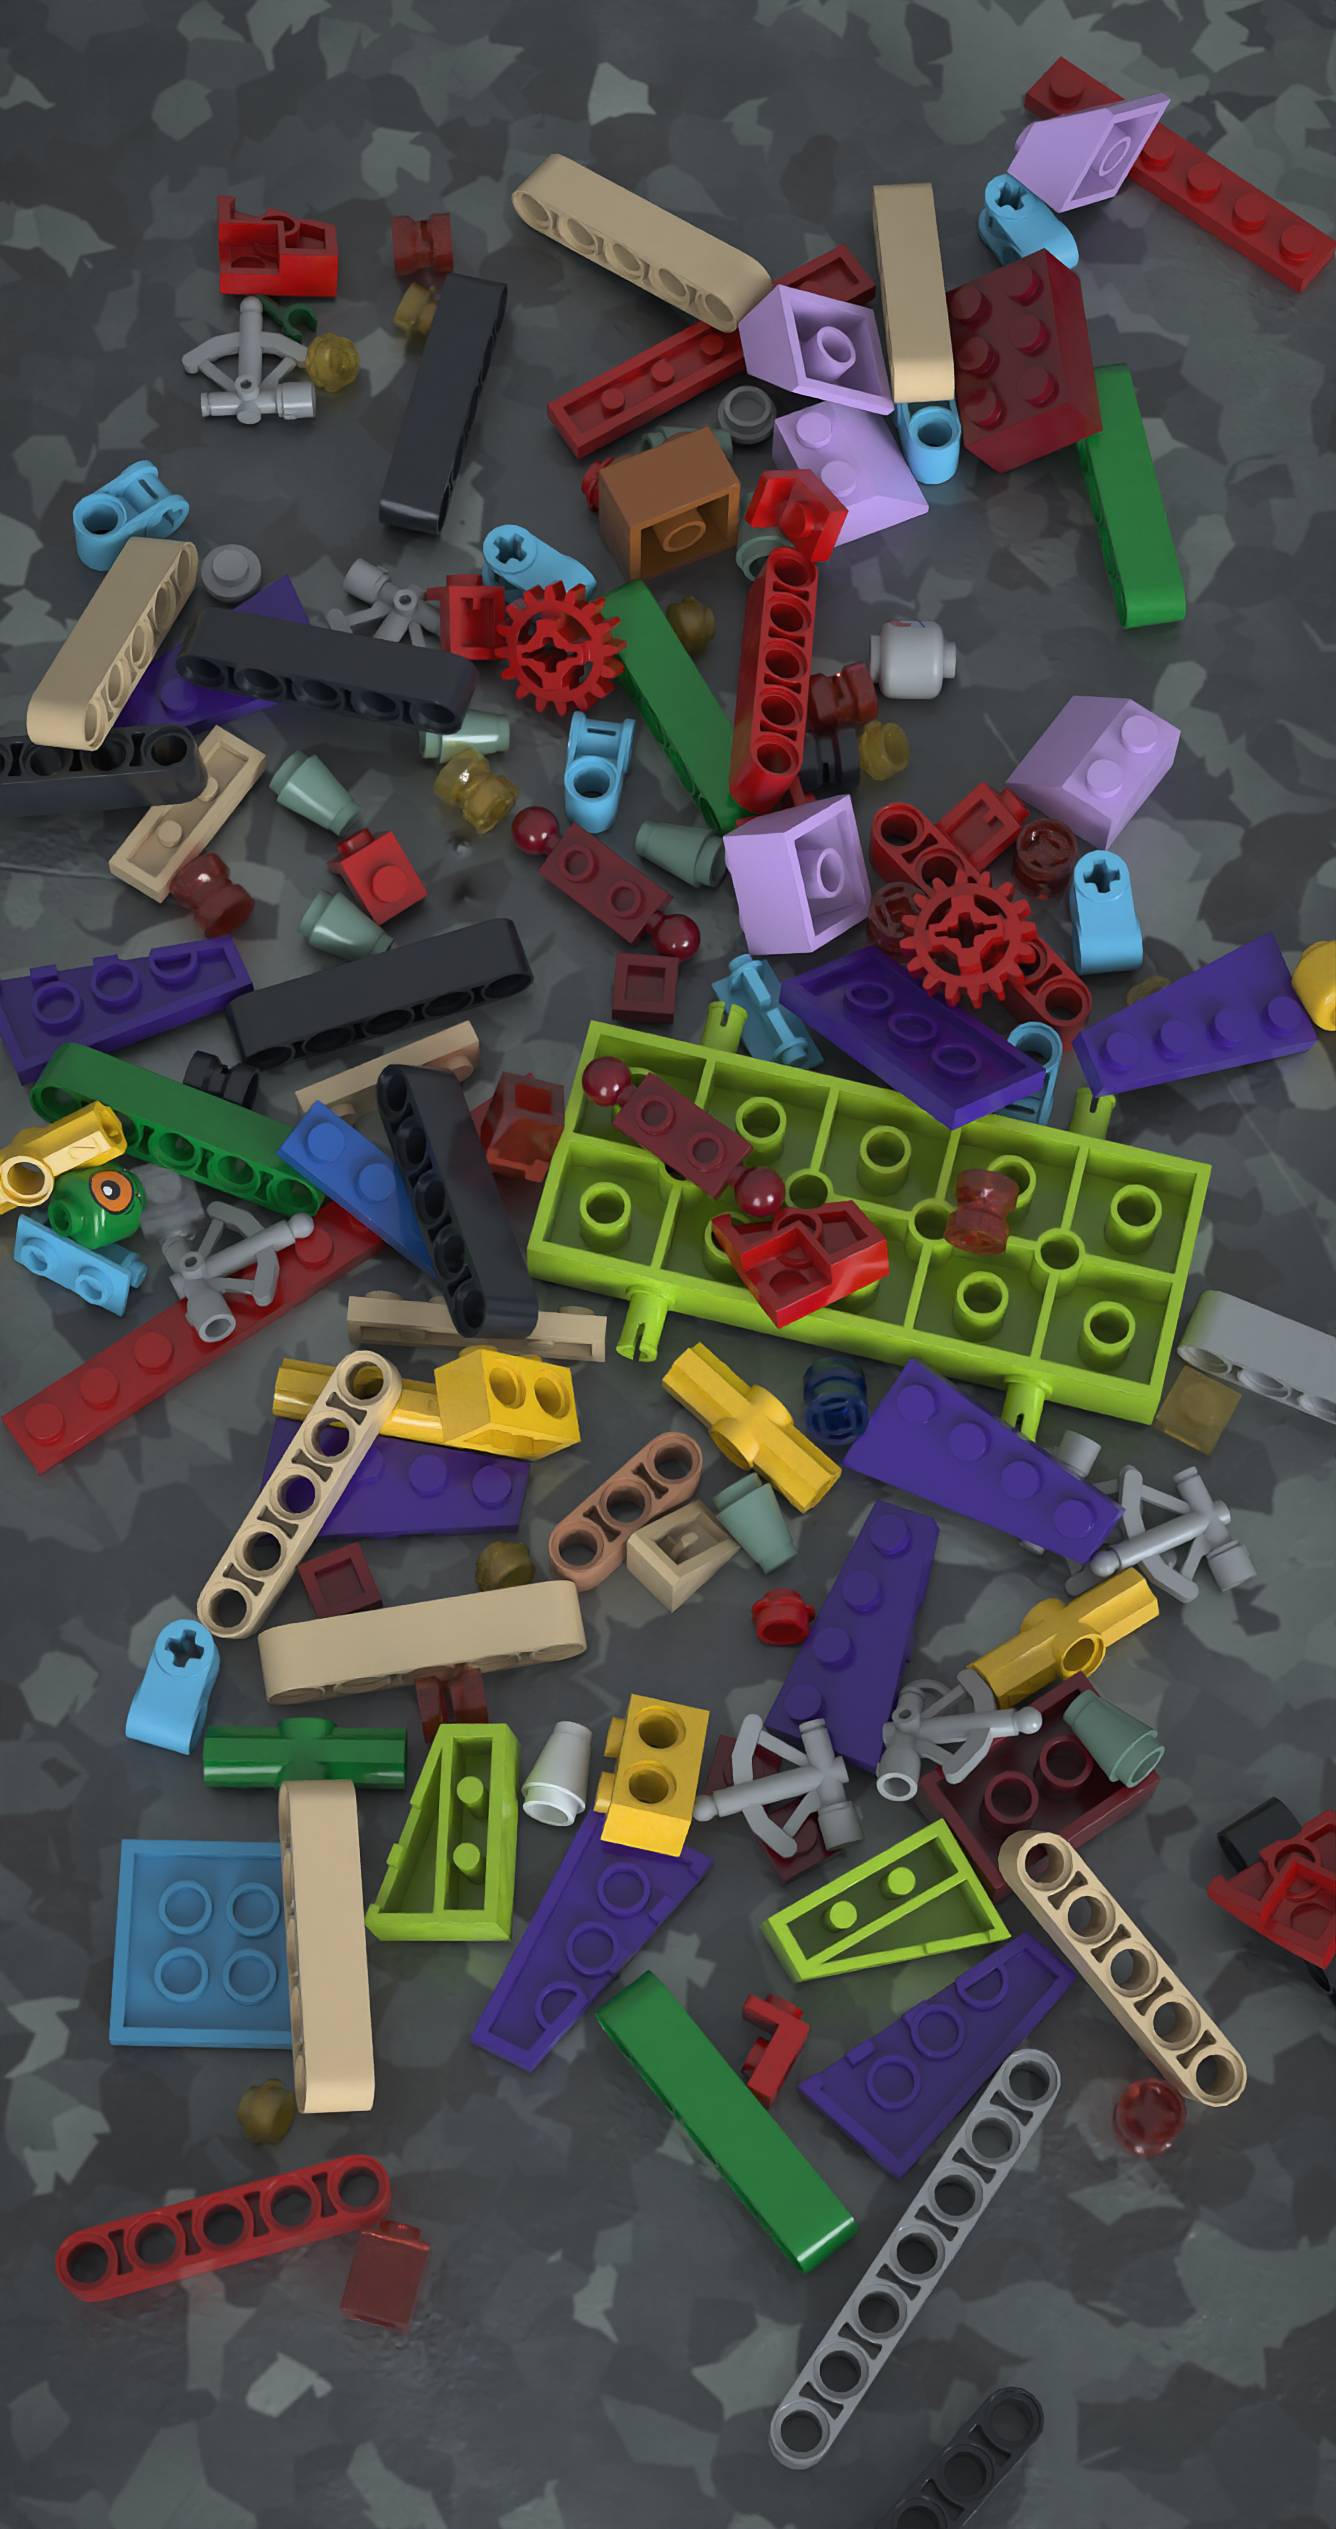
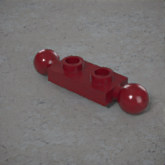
[511,806,701,963]
[582,1056,786,1218]

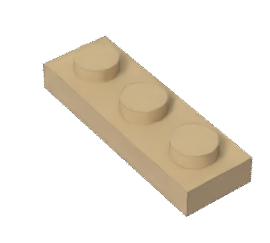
[108,725,268,904]
[295,1020,481,1126]

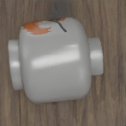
[869,620,956,699]

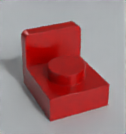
[744,469,849,562]
[427,574,506,660]
[934,781,1035,873]
[741,1994,810,2110]

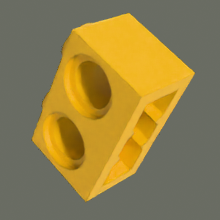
[434,1345,581,1461]
[593,1694,710,1857]

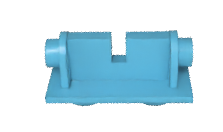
[711,954,824,1070]
[13,1208,148,1317]

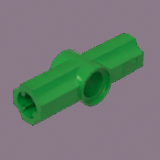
[203,1717,408,1793]

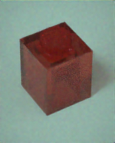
[481,1071,565,1183]
[340,2220,433,2335]

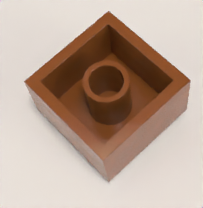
[599,425,740,583]

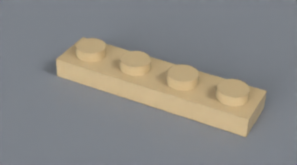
[347,1291,607,1362]

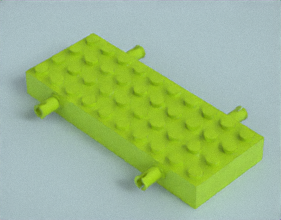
[527,1001,1212,1443]

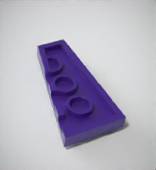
[112,574,311,736]
[1071,930,1318,1098]
[0,936,255,1086]
[840,1357,1126,1564]
[253,1418,531,1547]
[763,1499,940,1775]
[470,1799,714,2073]
[796,1931,1078,2183]

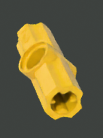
[0,1100,128,1215]
[662,1342,842,1514]
[272,1358,464,1449]
[965,1567,1159,1710]

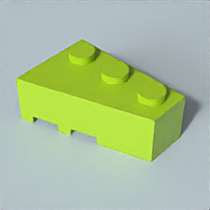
[364,1723,521,1941]
[758,1818,1011,1983]

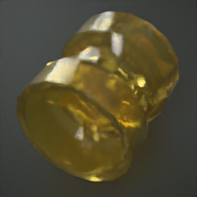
[433,747,519,834]

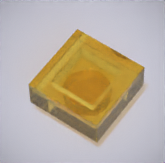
[1153,1365,1242,1456]

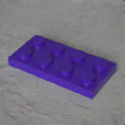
[779,944,1046,1131]

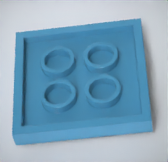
[109,1839,292,2049]

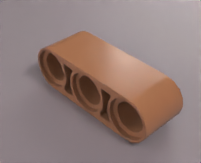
[548,1431,703,1593]

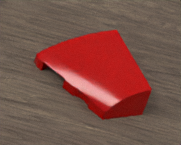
[217,195,338,297]
[711,1200,890,1329]
[1206,1809,1336,1970]

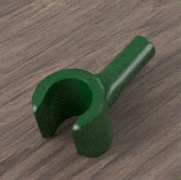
[246,294,318,345]

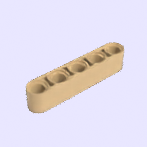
[511,154,773,333]
[872,182,954,404]
[26,536,199,751]
[197,1350,402,1639]
[258,1580,587,1705]
[278,1779,375,2114]
[998,1830,1247,2107]

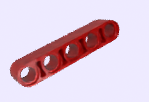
[728,546,818,814]
[868,802,1092,1052]
[55,2154,392,2303]

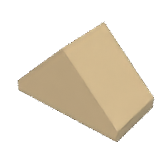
[627,1499,742,1613]

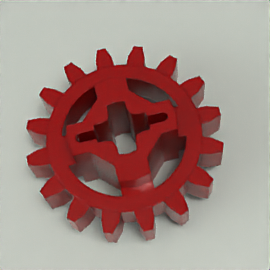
[494,580,627,716]
[899,870,1038,1009]

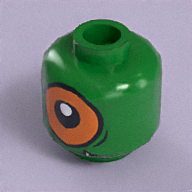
[48,1160,146,1251]

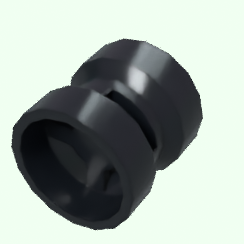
[797,725,860,792]
[182,1050,260,1111]

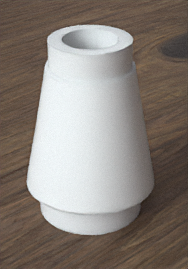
[521,1721,593,1826]

